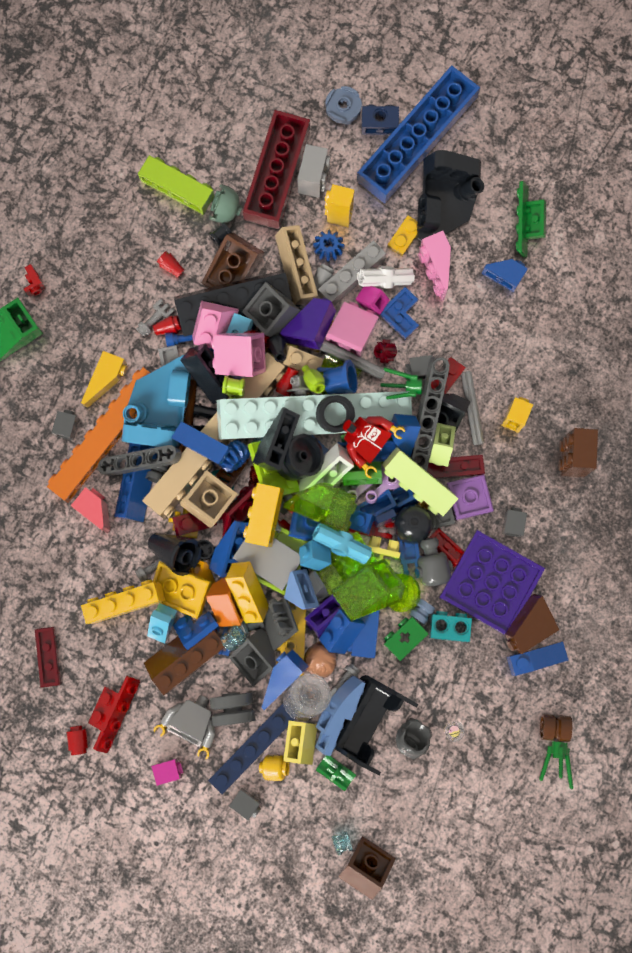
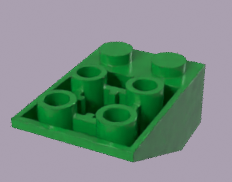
[0,297,43,361]

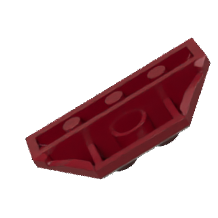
[222,483,257,537]

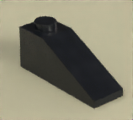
[253,407,300,470]

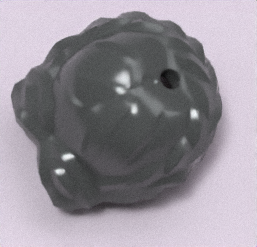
[395,718,432,759]

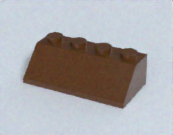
[144,629,229,696]

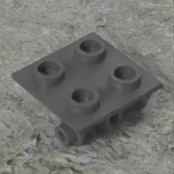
[263,597,299,651]

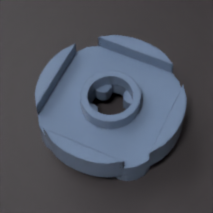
[325,86,362,125]

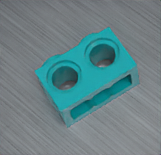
[429,611,472,642]

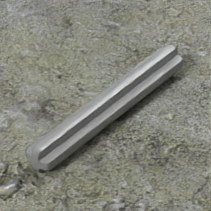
[320,340,386,379]
[461,371,484,445]

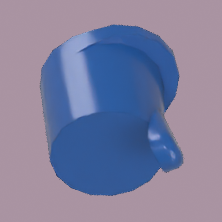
[317,360,358,395]

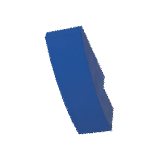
[355,486,418,522]

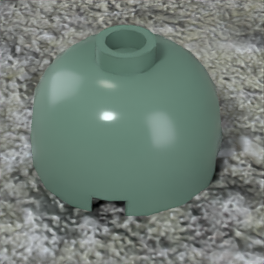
[209,184,242,223]

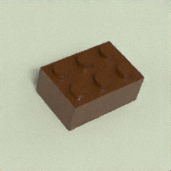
[558,428,598,478]

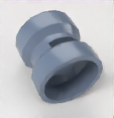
[409,598,435,625]

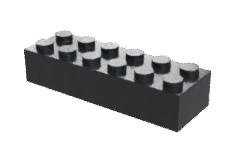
[174,270,292,337]

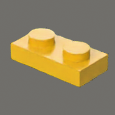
[387,215,417,257]

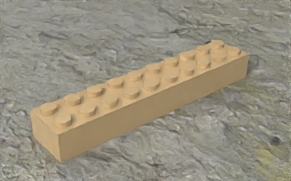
[142,353,286,520]

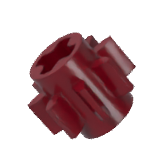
[374,339,397,363]

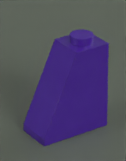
[280,298,336,350]

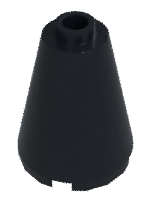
[148,532,201,576]

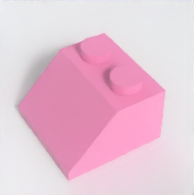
[192,301,239,348]

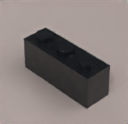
[181,344,230,404]

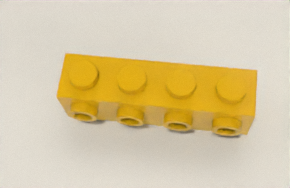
[81,580,166,624]
[276,596,306,676]

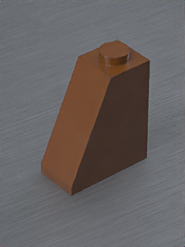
[505,594,559,654]

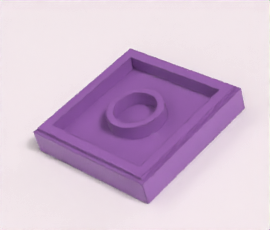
[447,474,494,521]

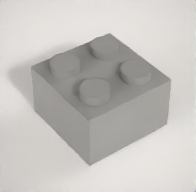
[298,144,331,198]

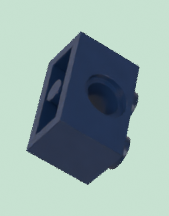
[361,104,399,135]

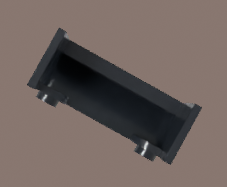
[334,675,418,776]

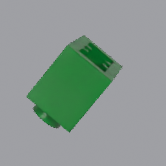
[383,617,428,661]

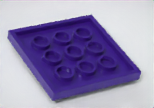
[439,530,545,635]

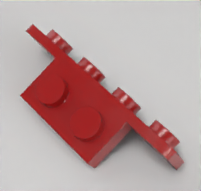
[88,676,140,753]

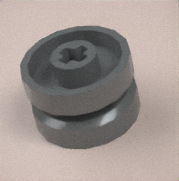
[210,692,256,726]

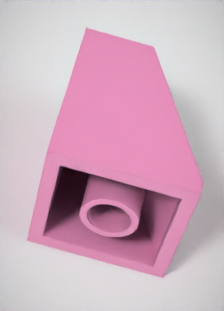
[326,301,379,357]
[212,333,266,377]

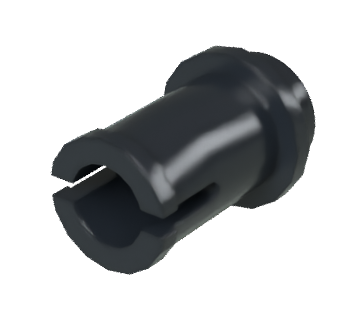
[193,403,217,419]

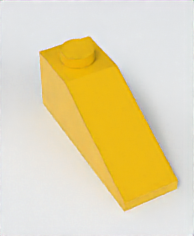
[81,351,128,408]

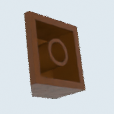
[338,836,396,900]

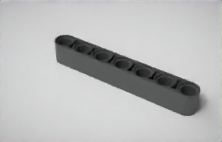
[410,355,449,471]

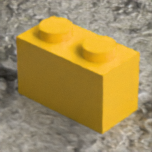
[501,397,533,433]

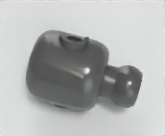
[416,537,453,586]

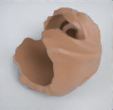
[304,642,337,678]

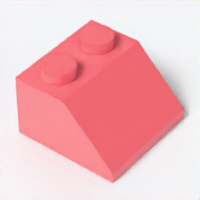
[71,487,110,533]

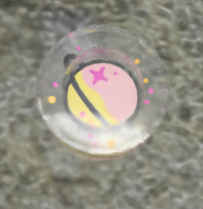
[444,721,465,742]

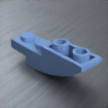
[315,676,365,756]

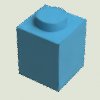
[299,540,331,571]

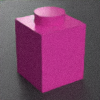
[356,286,390,315]
[151,758,184,786]

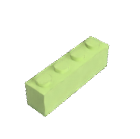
[382,447,458,516]

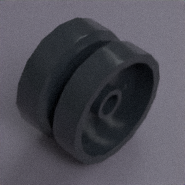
[277,434,324,481]

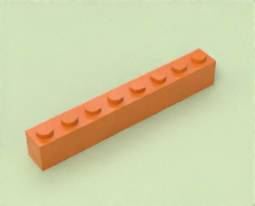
[47,367,150,503]

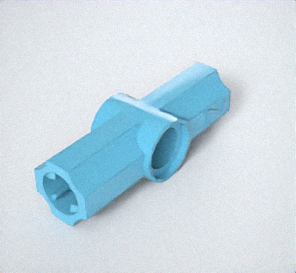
[312,523,372,564]

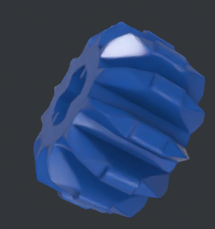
[313,229,345,262]
[219,440,250,473]

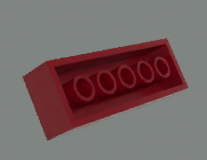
[243,110,310,229]

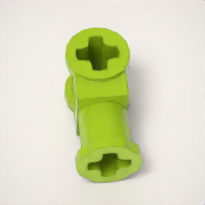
[222,376,245,399]

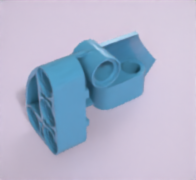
[122,355,191,448]

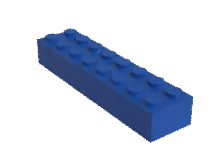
[357,65,480,204]

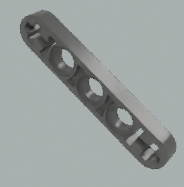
[98,445,181,476]

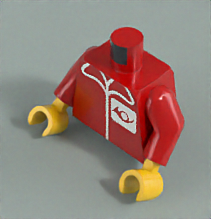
[343,416,406,478]

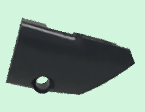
[417,150,484,242]

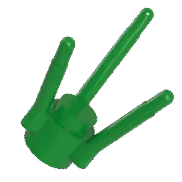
[380,367,423,400]
[539,741,573,790]

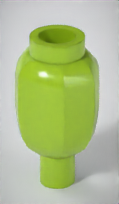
[302,365,325,394]

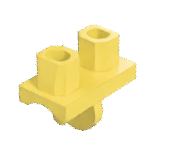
[367,536,400,569]

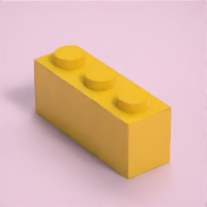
[325,184,355,228]
[243,483,284,547]
[225,561,269,623]

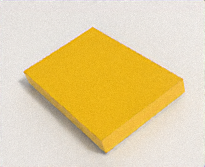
[153,561,212,619]

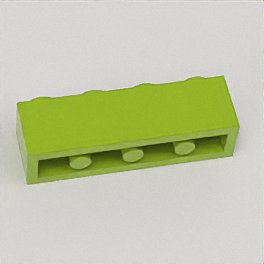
[138,155,214,215]

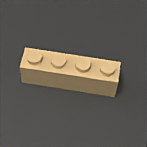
[275,225,318,305]

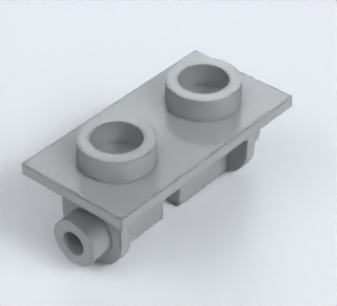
[287,375,326,396]

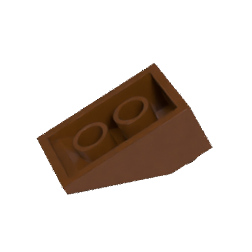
[201,233,265,288]

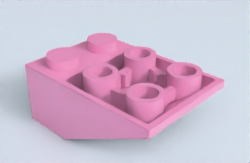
[418,231,451,301]

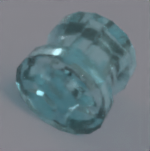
[221,626,246,651]
[331,831,353,856]

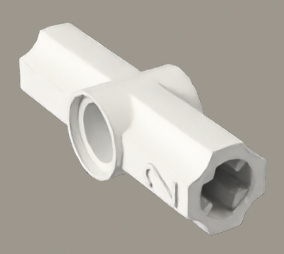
[357,266,415,288]

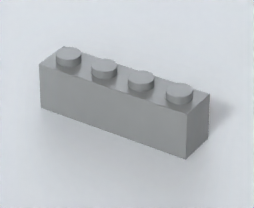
[318,240,386,306]

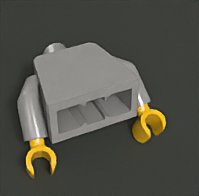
[154,695,215,759]

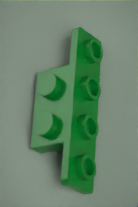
[516,181,546,257]

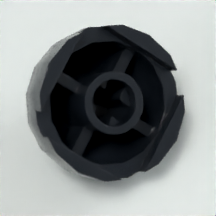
[394,505,433,544]

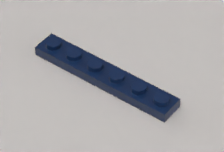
[208,694,305,794]

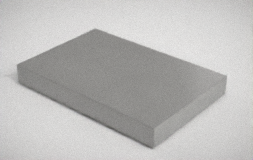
[233,538,300,591]

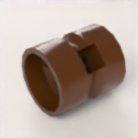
[540,714,573,742]

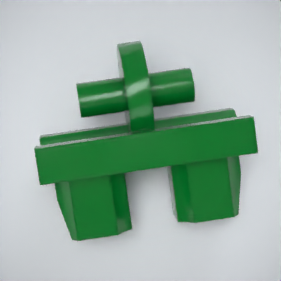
[316,755,356,791]

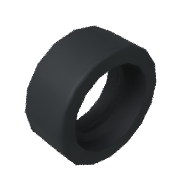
[316,395,355,433]

